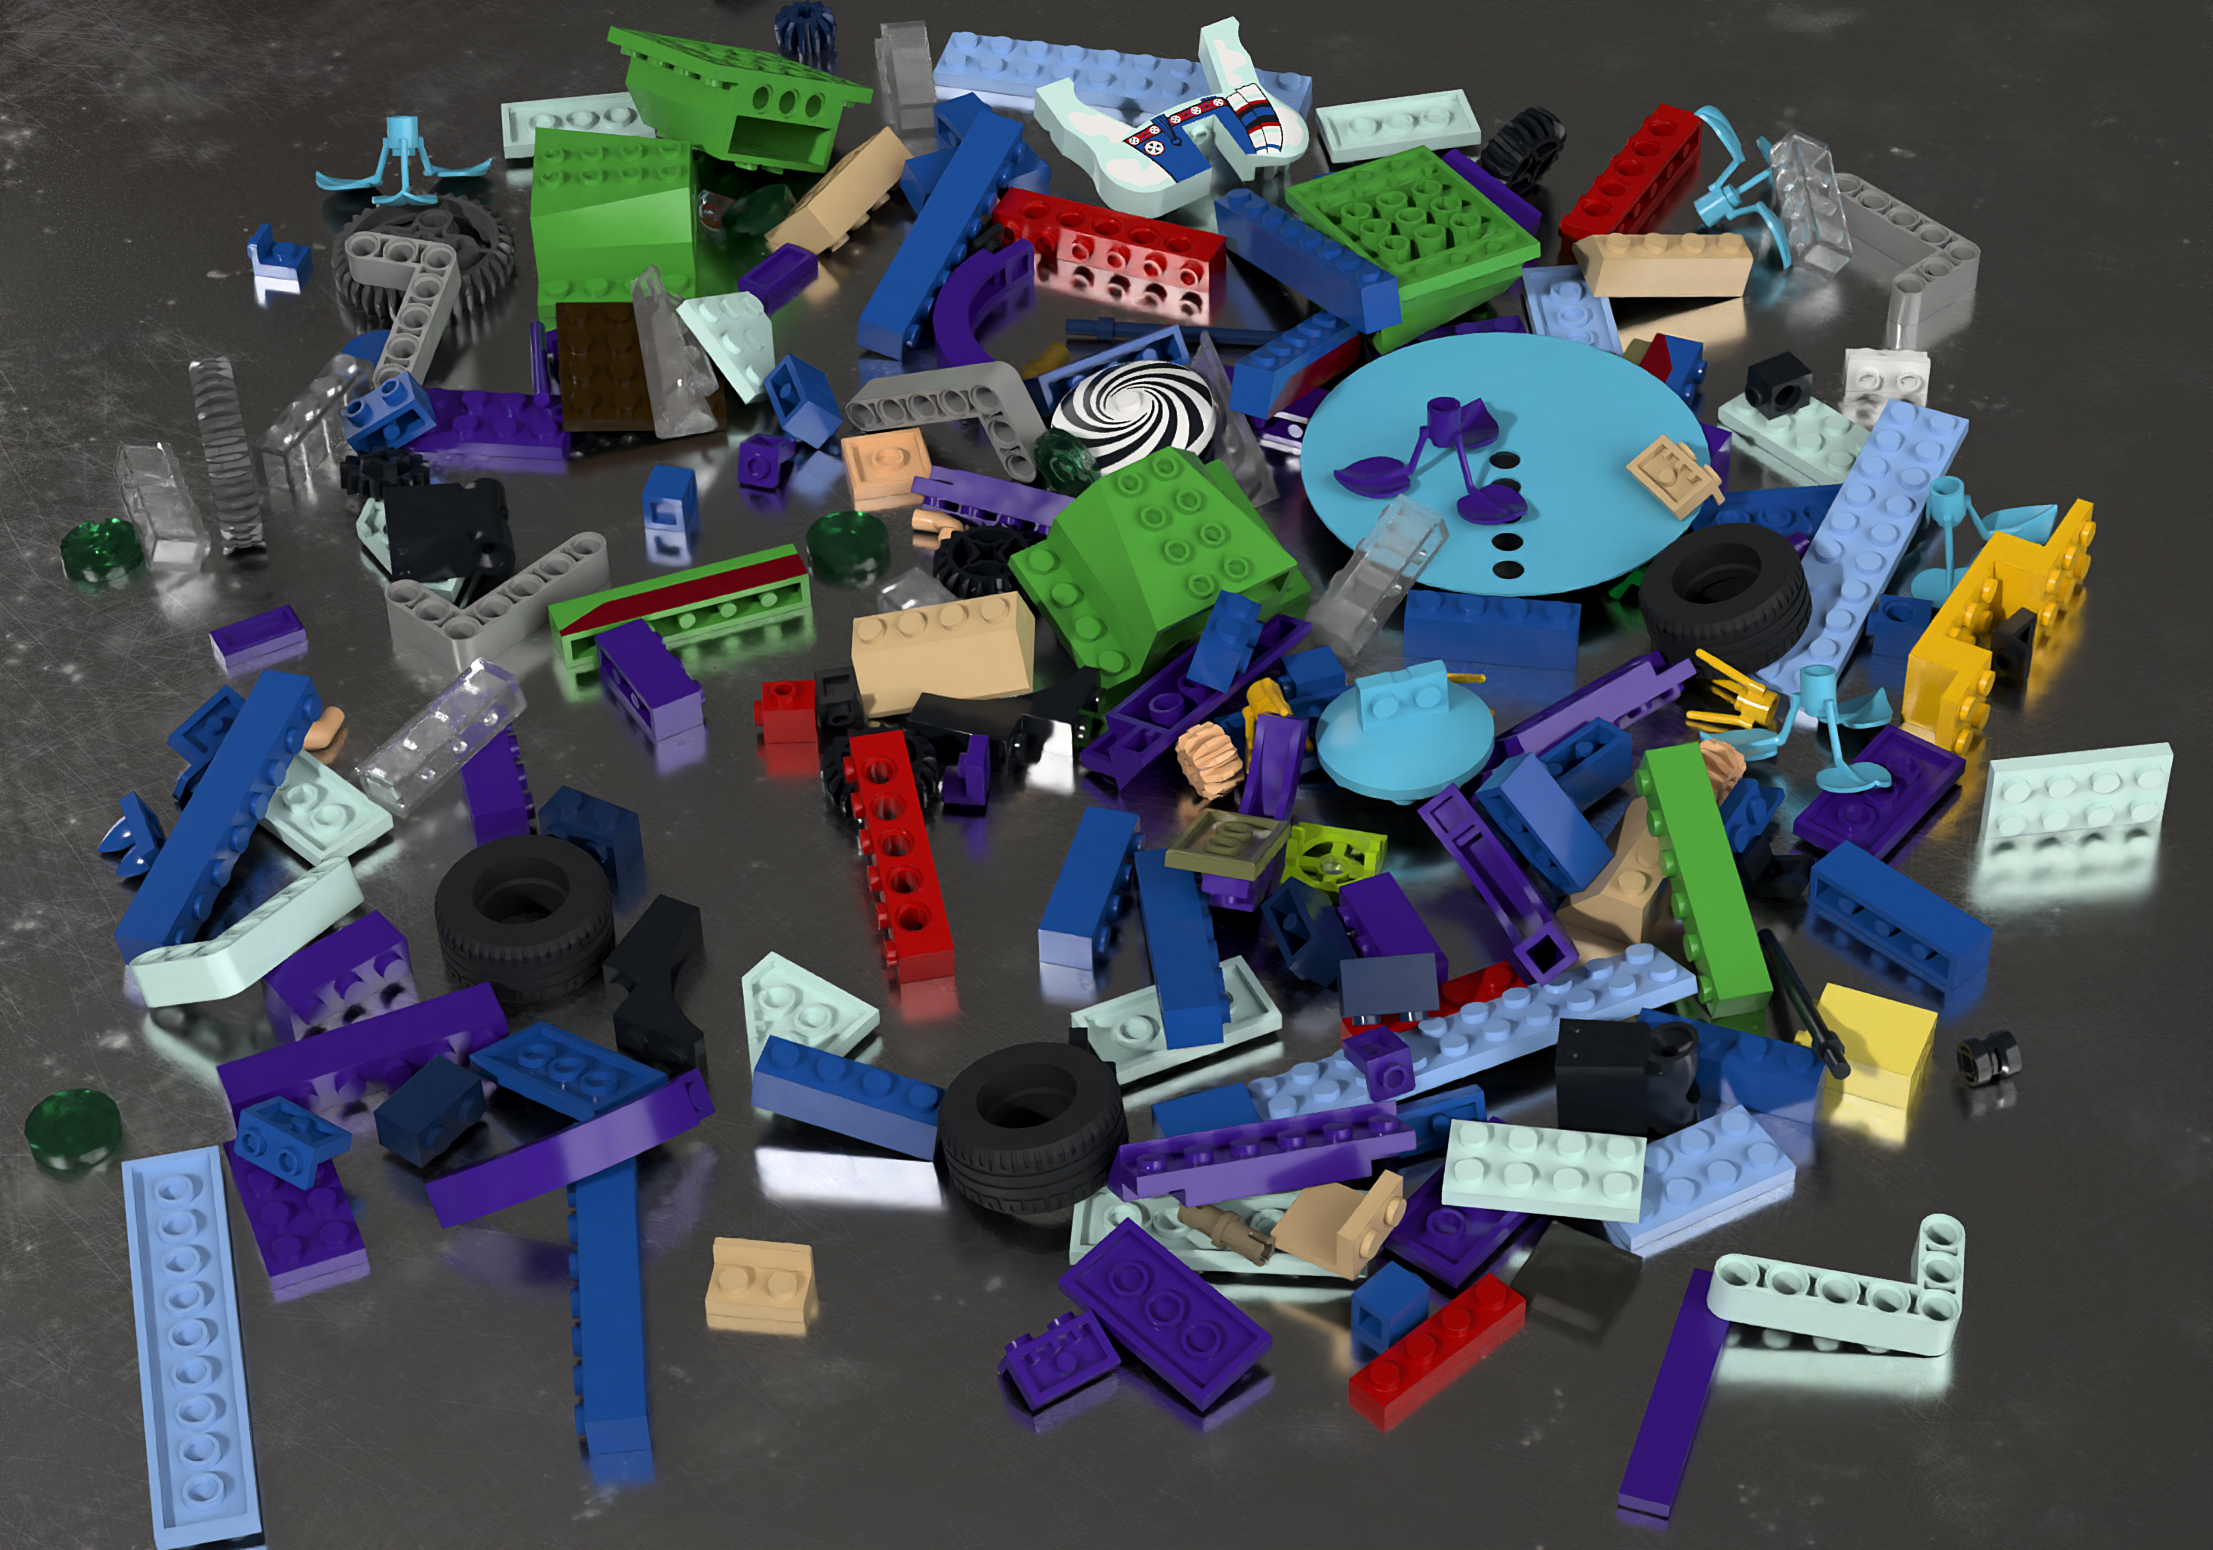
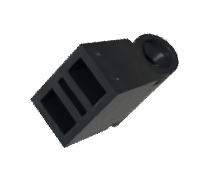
[382,478,516,583]
[1555,1018,1702,1136]

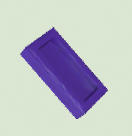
[737,242,818,305]
[209,605,307,668]

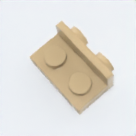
[1625,433,1725,521]
[705,1237,815,1323]

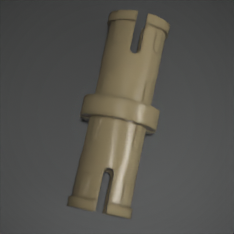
[1177,1204,1275,1267]

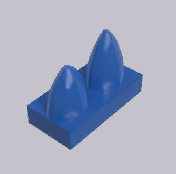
[98,791,167,877]
[1397,1084,1487,1159]

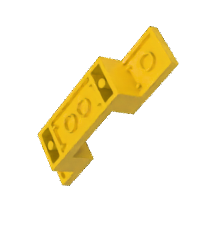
[1900,498,2096,756]

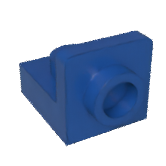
[247,223,312,281]

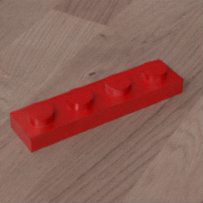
[1341,960,1528,1039]
[1348,1272,1526,1421]

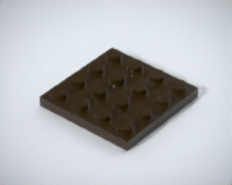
[555,302,727,431]

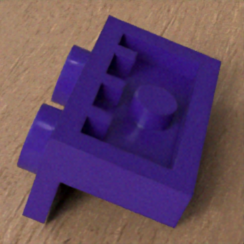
[997,1310,1121,1412]

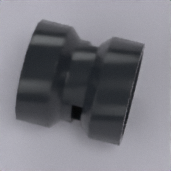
[1956,1029,2022,1087]

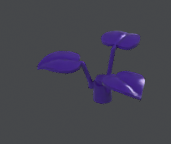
[1334,397,1528,525]

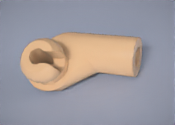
[912,508,964,542]
[302,706,345,750]

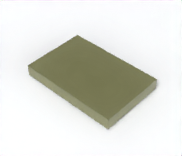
[1164,808,1290,881]

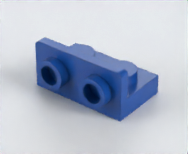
[234,1096,353,1190]

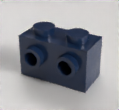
[538,785,643,880]
[1260,876,1358,988]
[1335,952,1440,1026]
[373,1054,487,1168]

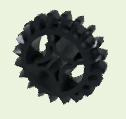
[1476,106,1567,196]
[932,521,1039,605]
[820,721,941,824]

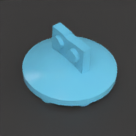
[1315,659,1495,805]

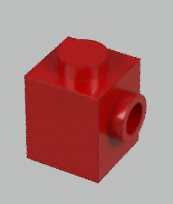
[754,680,818,744]

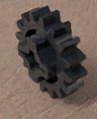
[340,445,430,502]

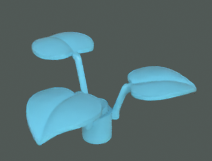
[1694,105,1797,270]
[316,116,492,206]
[1911,476,2058,612]
[1699,664,1893,793]

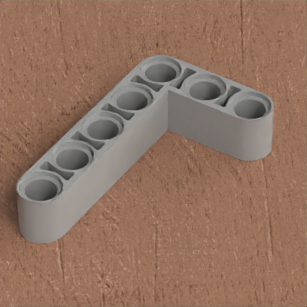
[1823,173,1981,326]
[345,231,462,389]
[845,361,1056,483]
[385,532,610,673]

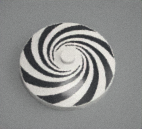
[1051,360,1216,483]

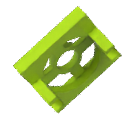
[1280,822,1388,904]

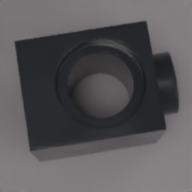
[1745,351,1813,421]

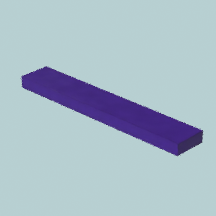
[1618,1268,1732,1517]

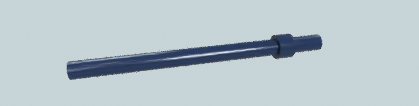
[1065,316,1284,346]

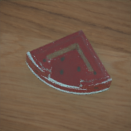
[697,190,736,231]

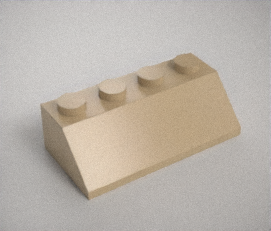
[764,126,914,255]
[1572,233,1754,297]
[851,591,1035,719]
[1556,795,1719,945]

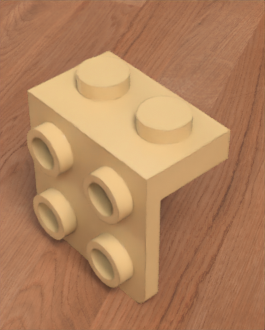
[1270,1169,1407,1282]

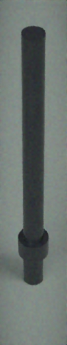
[1757,928,1851,1080]

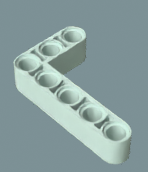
[129,856,364,1007]
[1707,1214,1965,1356]

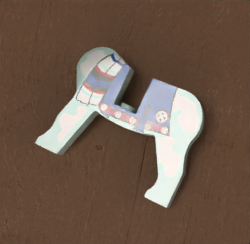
[1034,16,1309,219]

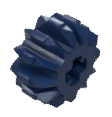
[774,0,837,57]

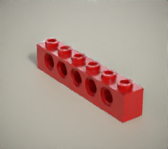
[1558,103,1703,259]
[992,187,1226,294]
[842,729,955,984]

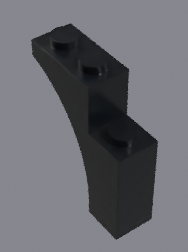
[907,665,1107,775]
[602,894,707,1074]

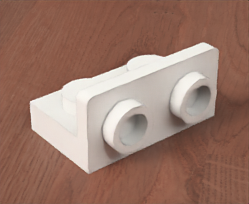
[1844,348,1931,395]

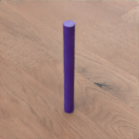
[530,321,550,407]

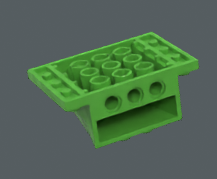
[607,26,874,174]
[530,127,698,318]
[1285,145,1541,355]
[1007,446,1313,696]

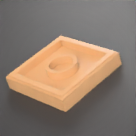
[841,428,932,501]

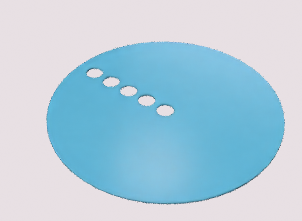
[1300,332,1711,597]

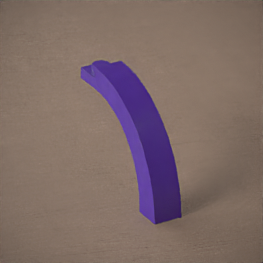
[933,238,1035,369]
[1201,711,1310,912]
[1417,782,1581,988]
[424,1068,716,1229]

